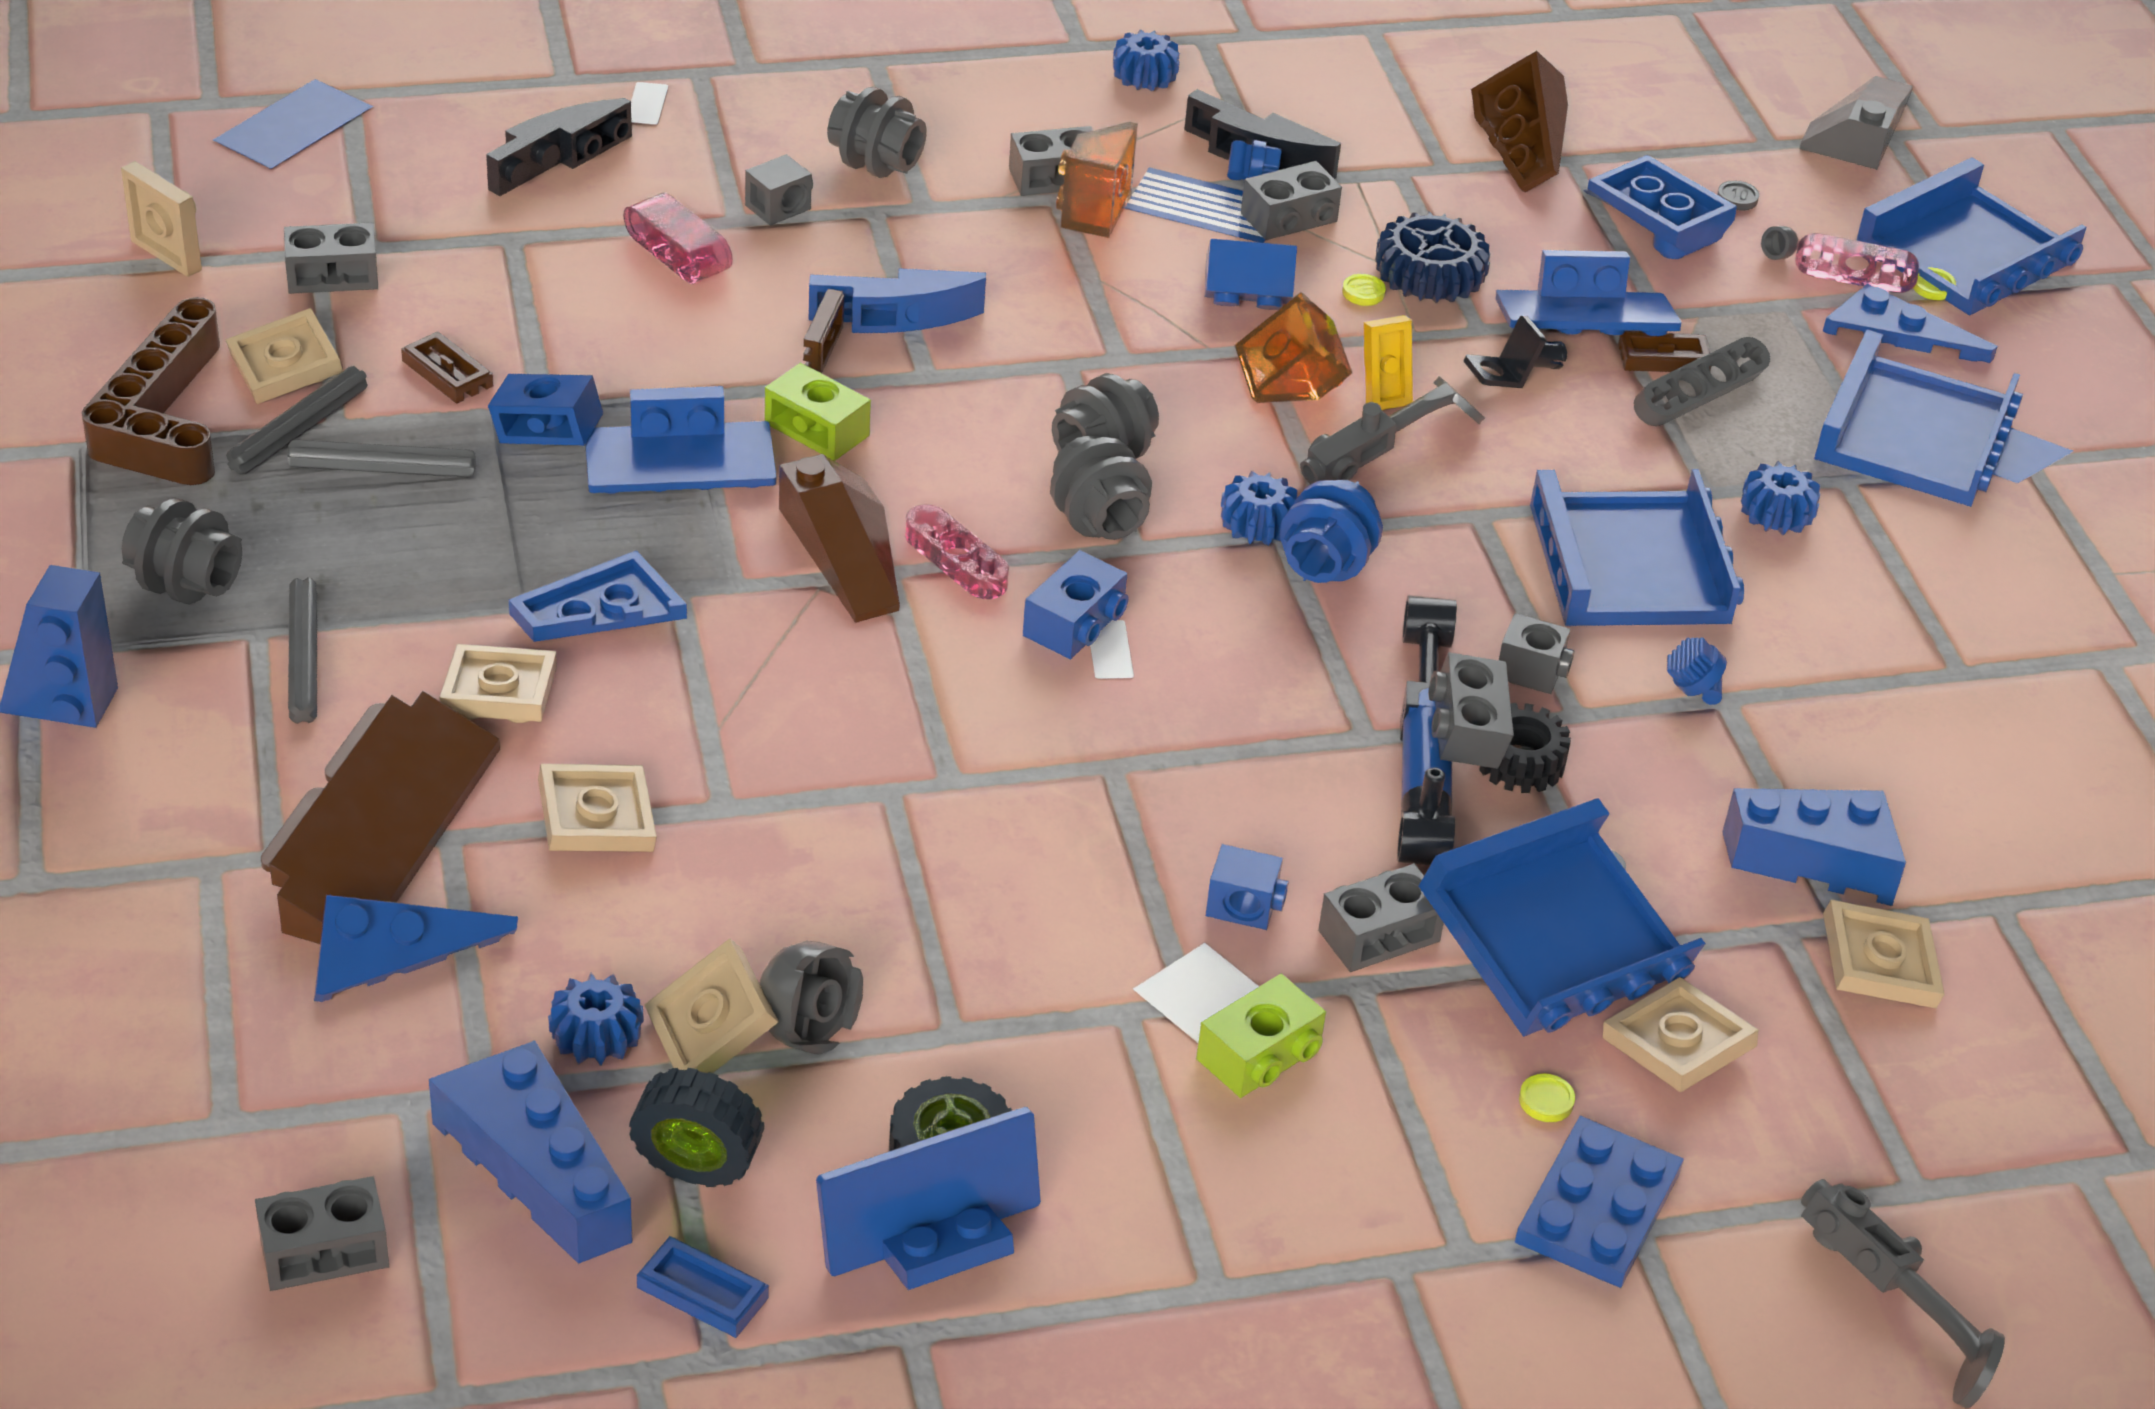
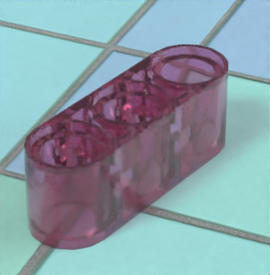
[623,192,733,284]

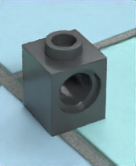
[745,154,813,226]
[1499,613,1575,694]

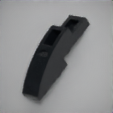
[1184,89,1341,179]
[486,98,632,196]

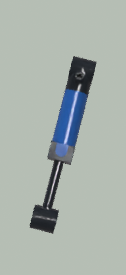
[1397,595,1457,865]

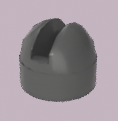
[1761,226,1799,260]

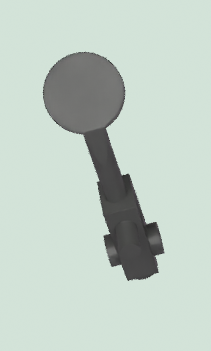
[1300,376,1485,484]
[1801,1179,2005,1409]

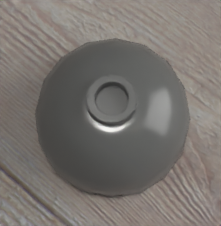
[759,941,863,1055]

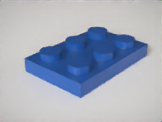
[1514,1116,1684,1288]

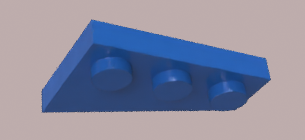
[509,550,687,642]

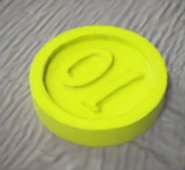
[1912,267,1956,300]
[1342,274,1386,306]
[1519,1073,1575,1122]

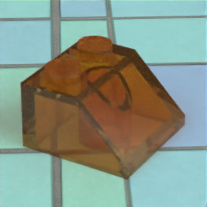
[1056,122,1138,238]
[1235,292,1353,403]

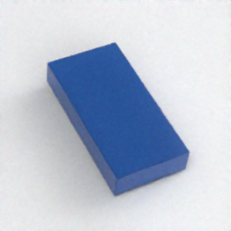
[637,1236,769,1338]

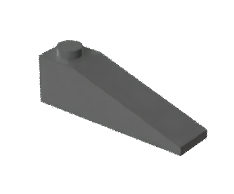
[1799,76,1913,170]

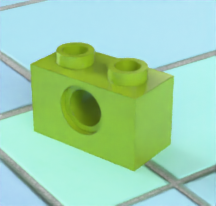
[765,362,871,461]
[1196,973,1326,1098]

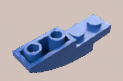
[808,268,986,333]

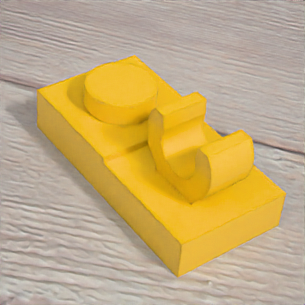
[1363,315,1413,410]

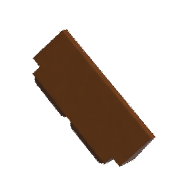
[261,691,500,944]

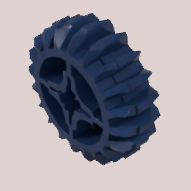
[1375,211,1490,303]

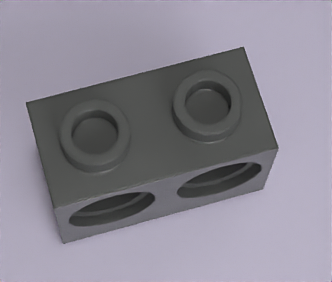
[1009,126,1104,196]
[1241,161,1342,240]
[284,223,378,294]
[1428,652,1514,769]
[1318,864,1444,972]
[255,1176,389,1291]

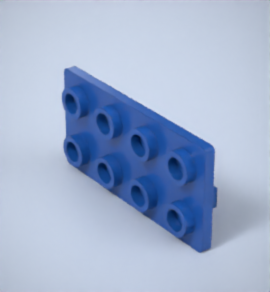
[1495,250,1682,336]
[585,386,776,494]
[816,1107,1041,1290]

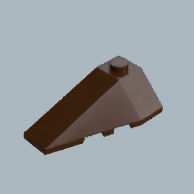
[1471,50,1568,192]
[779,454,900,623]

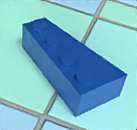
[429,1040,632,1264]

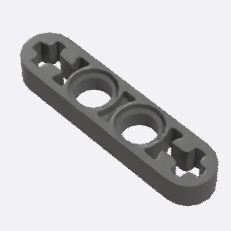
[1633,337,1770,426]

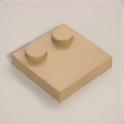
[121,161,202,277]
[225,308,343,404]
[439,644,557,723]
[538,764,657,852]
[1823,900,1945,1008]
[644,938,778,1073]
[1603,977,1759,1092]

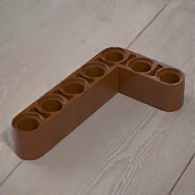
[81,297,220,485]

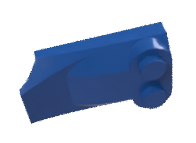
[1583,155,1737,259]

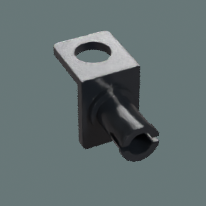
[1463,316,1567,388]

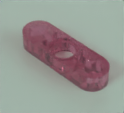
[1795,233,1919,293]
[905,504,1009,599]

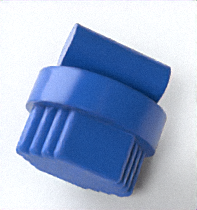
[1227,139,1281,181]
[1667,637,1727,705]

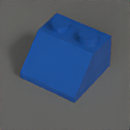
[1204,239,1297,310]

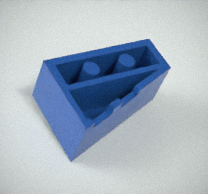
[0,565,118,728]
[1722,788,1906,906]

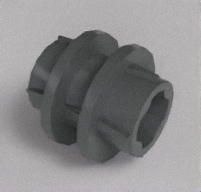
[827,87,927,178]
[1051,373,1159,459]
[1050,436,1152,540]
[121,497,243,605]

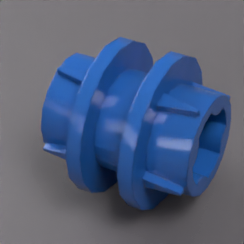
[1279,480,1383,583]

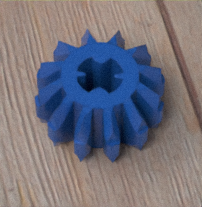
[1113,30,1180,91]
[1741,461,1820,535]
[1221,471,1298,546]
[548,972,644,1066]

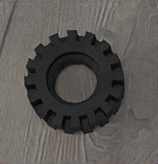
[1479,703,1571,793]

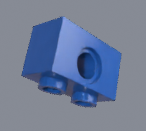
[488,374,603,446]
[1023,550,1129,660]

